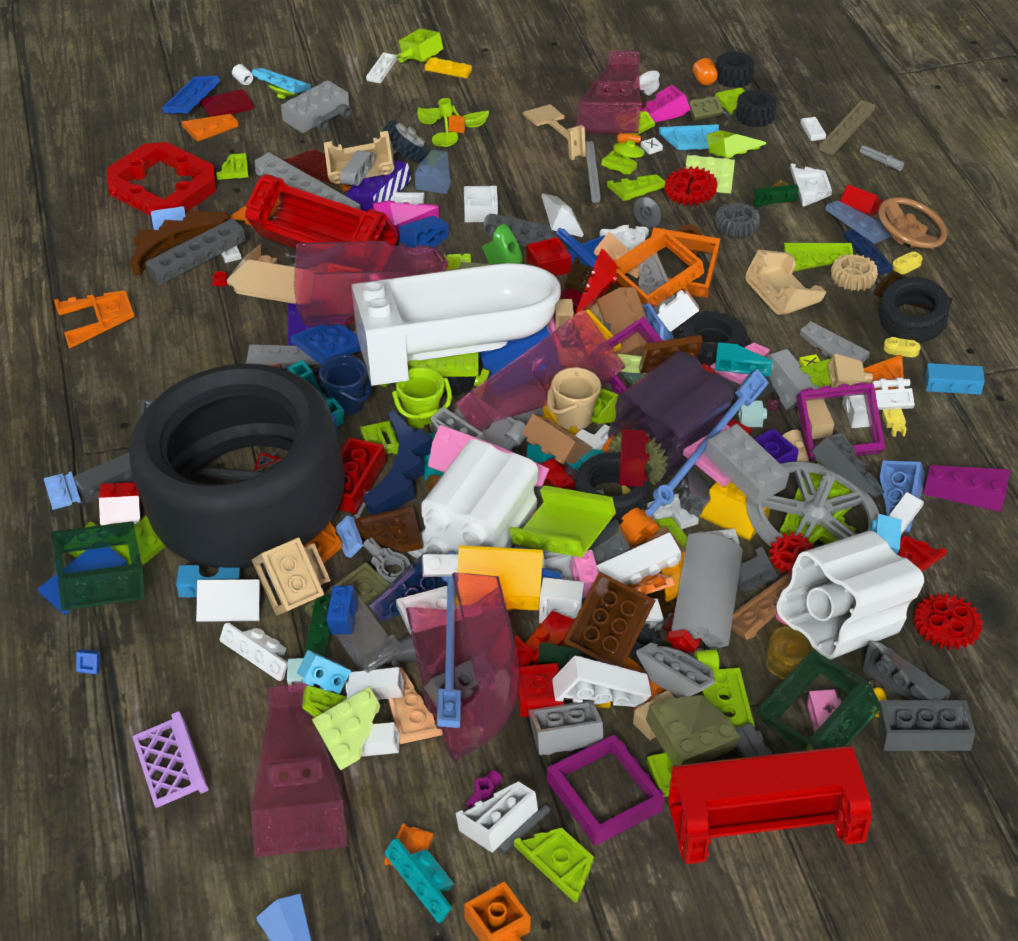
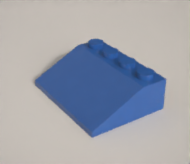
[480,324,562,397]

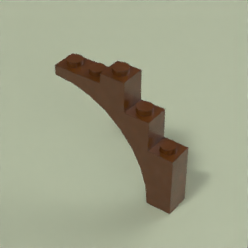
[130,210,228,275]

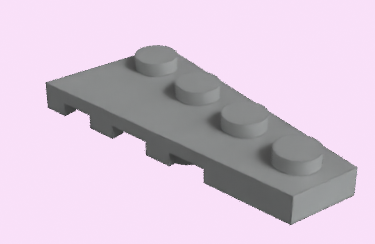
[246,345,319,369]

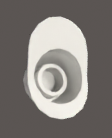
[632,71,660,96]

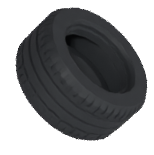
[880,277,950,343]
[575,453,650,525]

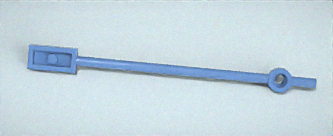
[645,369,769,517]
[437,551,461,728]

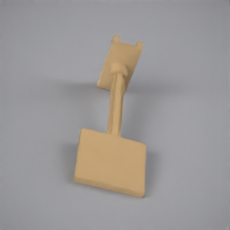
[523,104,586,160]

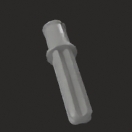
[859,145,904,171]

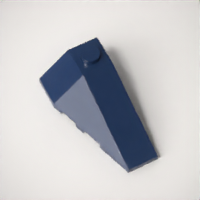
[368,554,447,622]

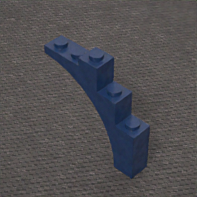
[363,410,433,515]

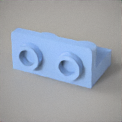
[151,207,186,230]

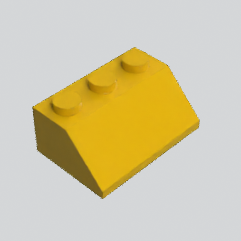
[699,482,770,541]

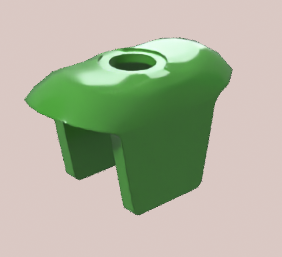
[482,224,523,264]

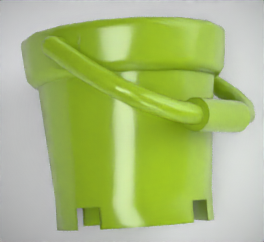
[392,367,452,429]

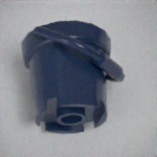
[319,354,372,416]

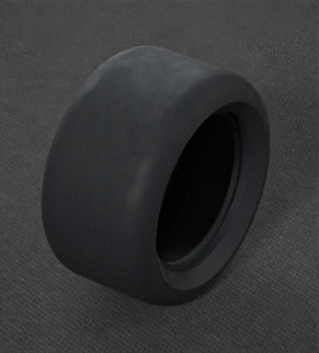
[129,364,345,568]

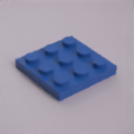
[291,318,361,365]

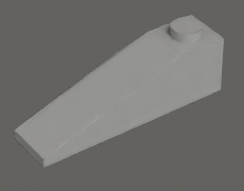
[638,253,676,313]

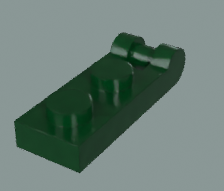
[753,184,799,208]

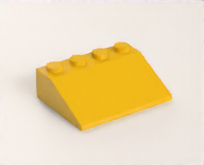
[456,545,543,610]

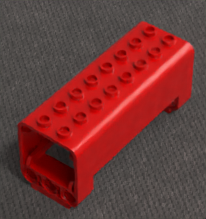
[245,174,398,277]
[668,745,872,864]

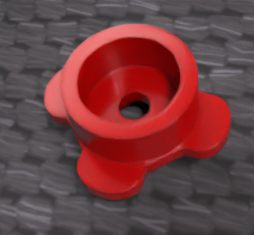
[212,271,229,287]

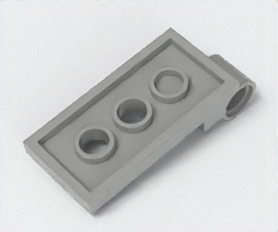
[453,393,526,451]

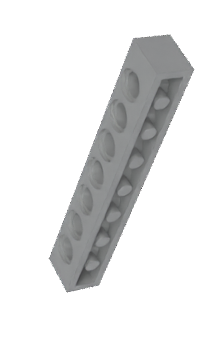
[255,152,360,210]

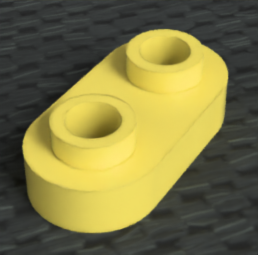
[892,252,923,274]
[883,337,920,357]

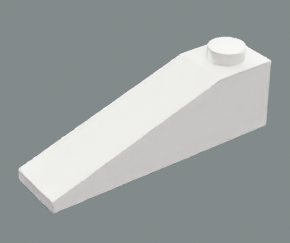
[542,193,584,237]

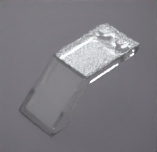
[334,596,404,673]

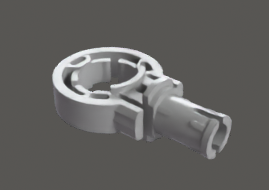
[363,537,410,584]

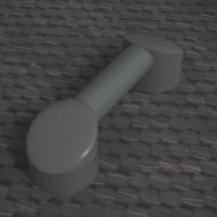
[316,104,352,131]

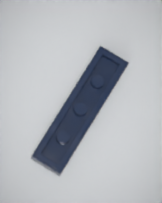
[843,229,893,275]

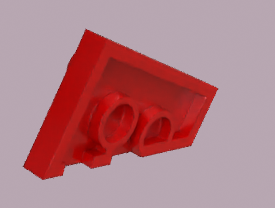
[525,610,575,665]

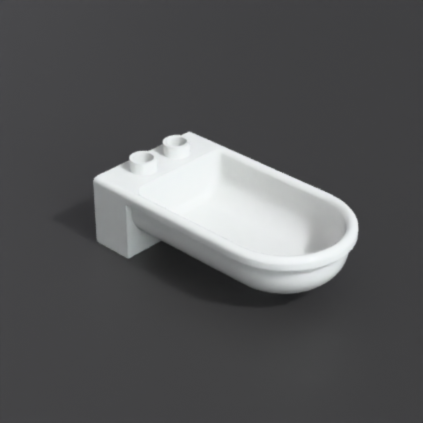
[351,263,561,386]

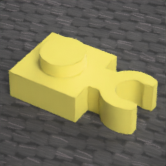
[882,409,906,437]

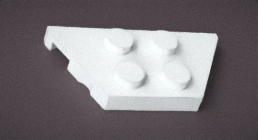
[790,164,832,206]

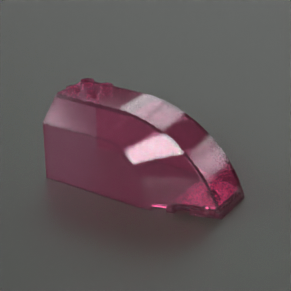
[294,241,449,326]
[406,572,520,761]

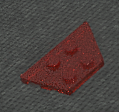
[283,149,335,185]

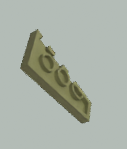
[305,562,390,617]

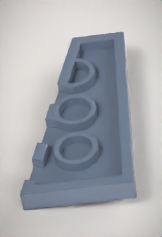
[825,200,891,244]

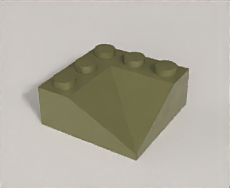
[646,695,740,766]

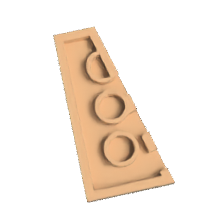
[388,667,443,744]

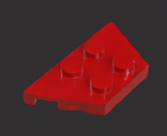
[897,536,947,572]

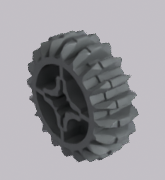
[715,202,760,239]

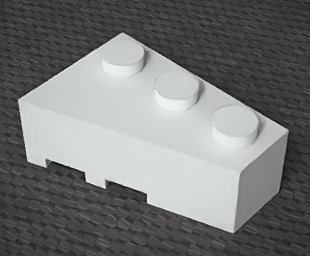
[456,782,538,853]

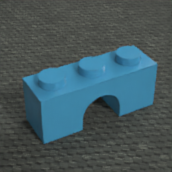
[176,565,242,598]

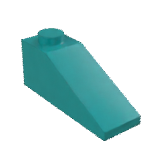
[715,342,772,377]

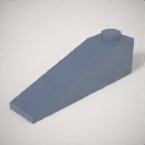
[415,150,451,194]

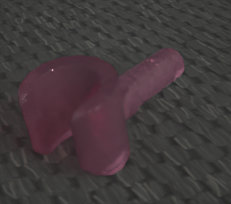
[767,397,781,411]

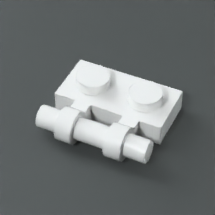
[872,377,915,410]

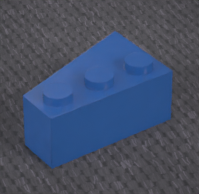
[400,216,449,260]

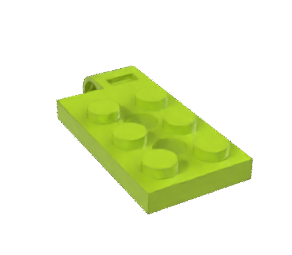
[694,649,755,728]

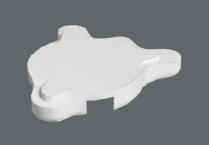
[600,225,649,250]

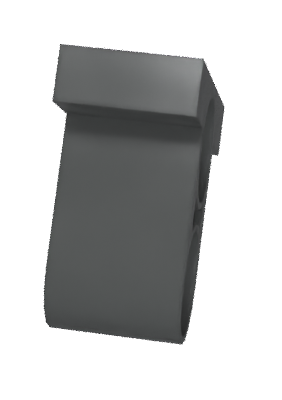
[738,546,780,591]

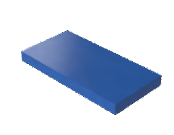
[37,540,127,615]

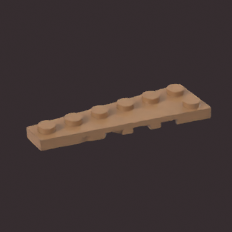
[731,573,792,640]

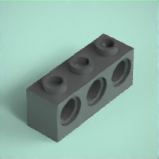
[424,654,495,708]

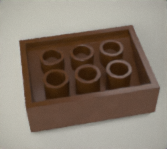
[560,572,656,668]

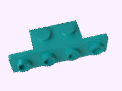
[385,838,454,923]

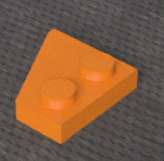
[628,573,674,595]

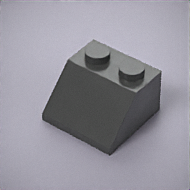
[588,519,634,565]

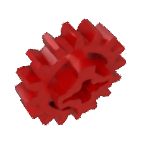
[769,532,813,575]

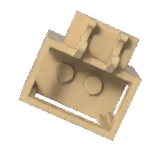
[252,538,331,616]

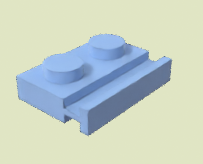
[44,471,81,510]

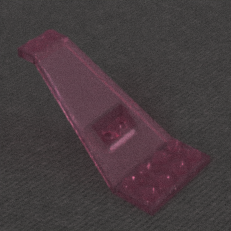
[576,51,642,133]
[456,309,626,432]
[251,683,347,858]

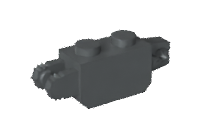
[677,468,711,517]

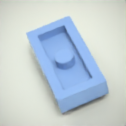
[335,515,364,558]

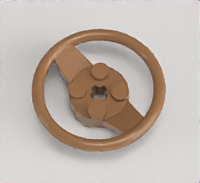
[878,197,947,250]

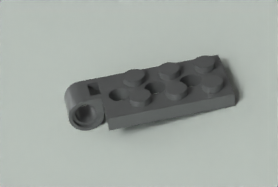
[482,214,558,247]

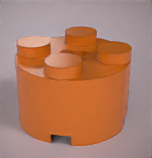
[621,507,660,548]

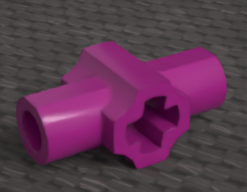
[466,770,502,809]

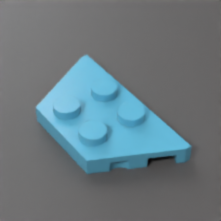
[659,124,719,150]

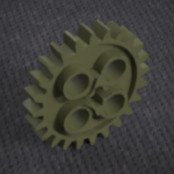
[607,429,668,486]

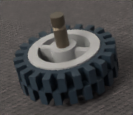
[381,120,430,163]

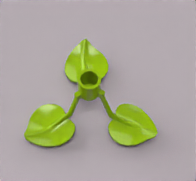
[417,98,489,147]

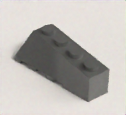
[863,641,951,700]

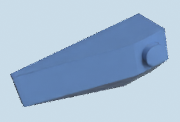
[880,460,925,532]

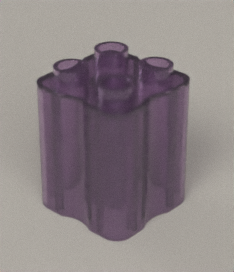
[608,351,734,480]

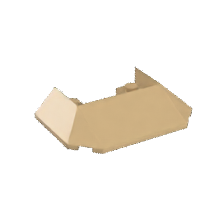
[227,244,333,305]

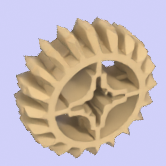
[831,253,878,292]

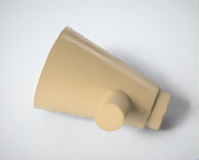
[782,430,810,463]

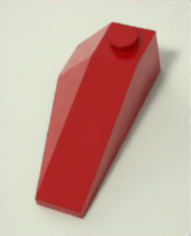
[574,249,619,317]

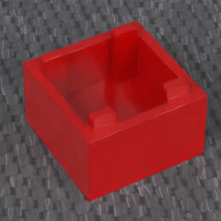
[526,237,571,277]
[515,663,564,717]

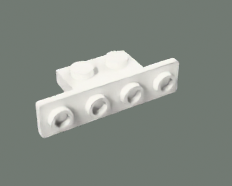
[220,623,288,681]

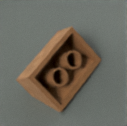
[522,414,592,464]

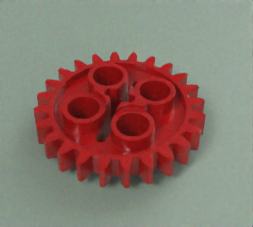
[665,166,717,206]
[913,593,983,651]

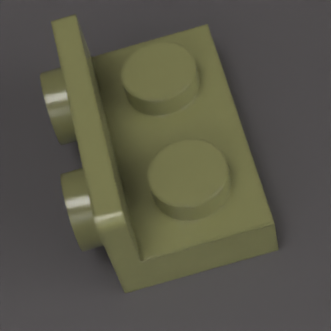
[688,96,723,121]

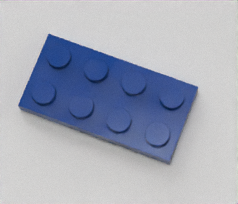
[162,76,220,114]

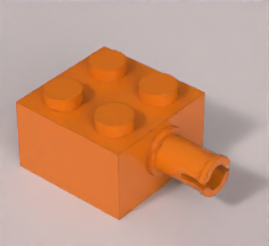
[464,881,531,941]

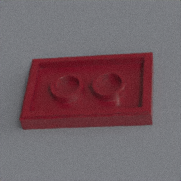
[200,89,254,117]

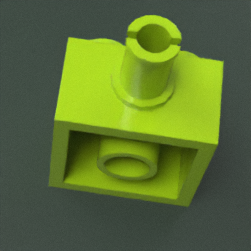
[397,28,443,63]

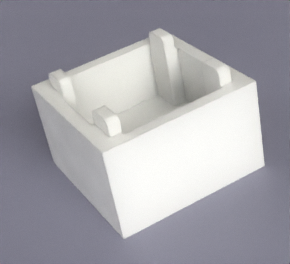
[464,186,498,222]
[657,290,699,332]
[539,577,584,623]

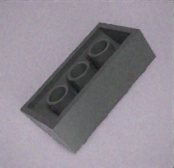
[879,700,975,751]

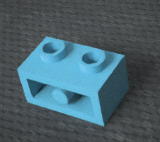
[297,650,351,694]

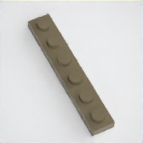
[819,100,875,155]

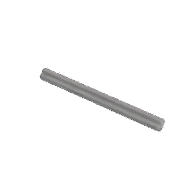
[585,141,601,203]

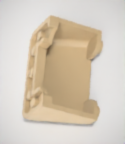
[324,131,394,184]
[746,249,826,315]

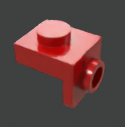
[666,629,701,653]

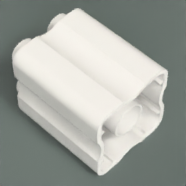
[422,439,538,554]
[777,531,924,659]

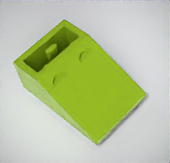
[707,130,766,158]

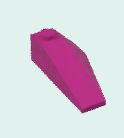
[634,85,691,122]
[373,200,439,238]

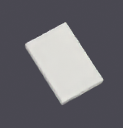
[196,580,260,622]

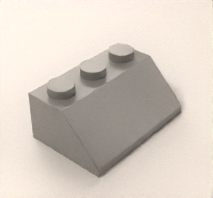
[529,700,603,755]

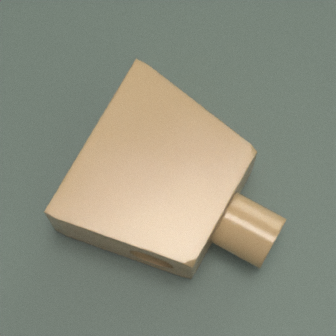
[827,353,873,388]

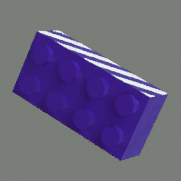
[346,161,411,212]

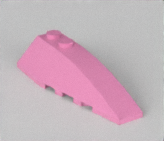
[428,425,549,487]

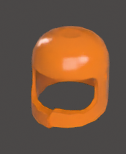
[692,58,718,86]

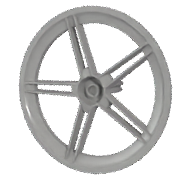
[746,462,880,546]

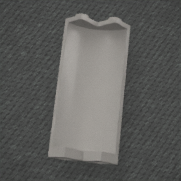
[672,531,743,650]

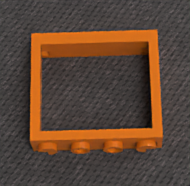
[651,227,721,298]
[614,228,704,308]

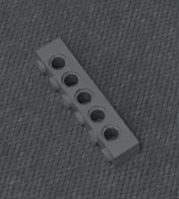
[145,218,246,285]

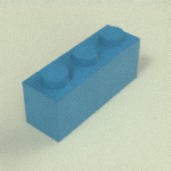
[924,363,985,395]

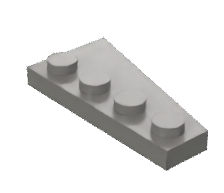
[800,321,870,363]

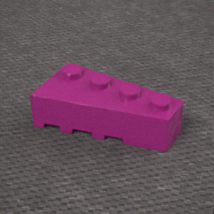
[923,465,1010,512]

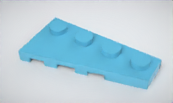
[252,68,311,93]

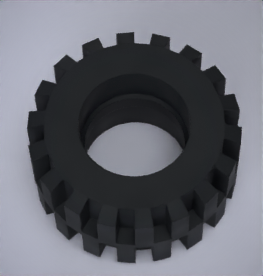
[716,52,754,88]
[736,89,776,127]

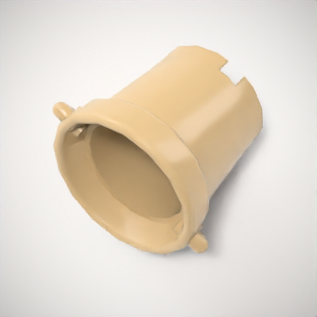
[547,367,601,430]

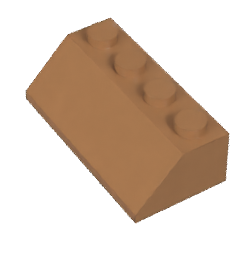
[596,287,648,356]

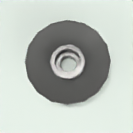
[633,197,661,228]

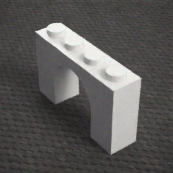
[344,667,405,756]

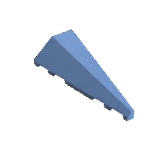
[256,894,311,941]

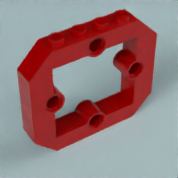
[107,142,216,216]

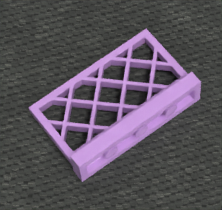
[132,711,209,808]

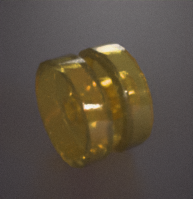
[765,626,816,680]

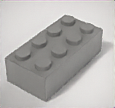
[281,80,349,133]
[705,424,789,505]

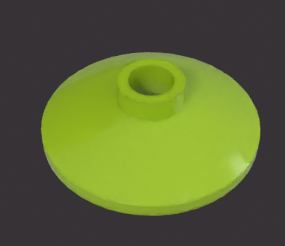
[268,84,298,99]
[613,140,644,158]

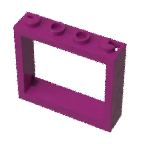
[590,317,689,414]
[796,382,885,461]
[547,734,665,846]

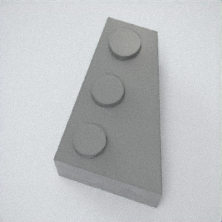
[767,349,819,410]
[430,407,485,441]

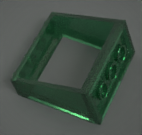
[51,521,145,611]
[756,650,882,751]

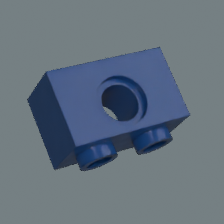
[326,586,358,634]

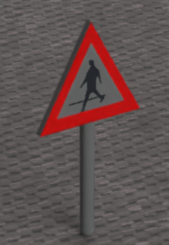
[254,448,282,471]

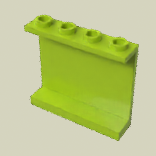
[509,485,616,558]

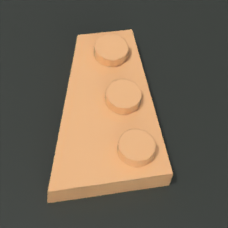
[593,232,639,278]

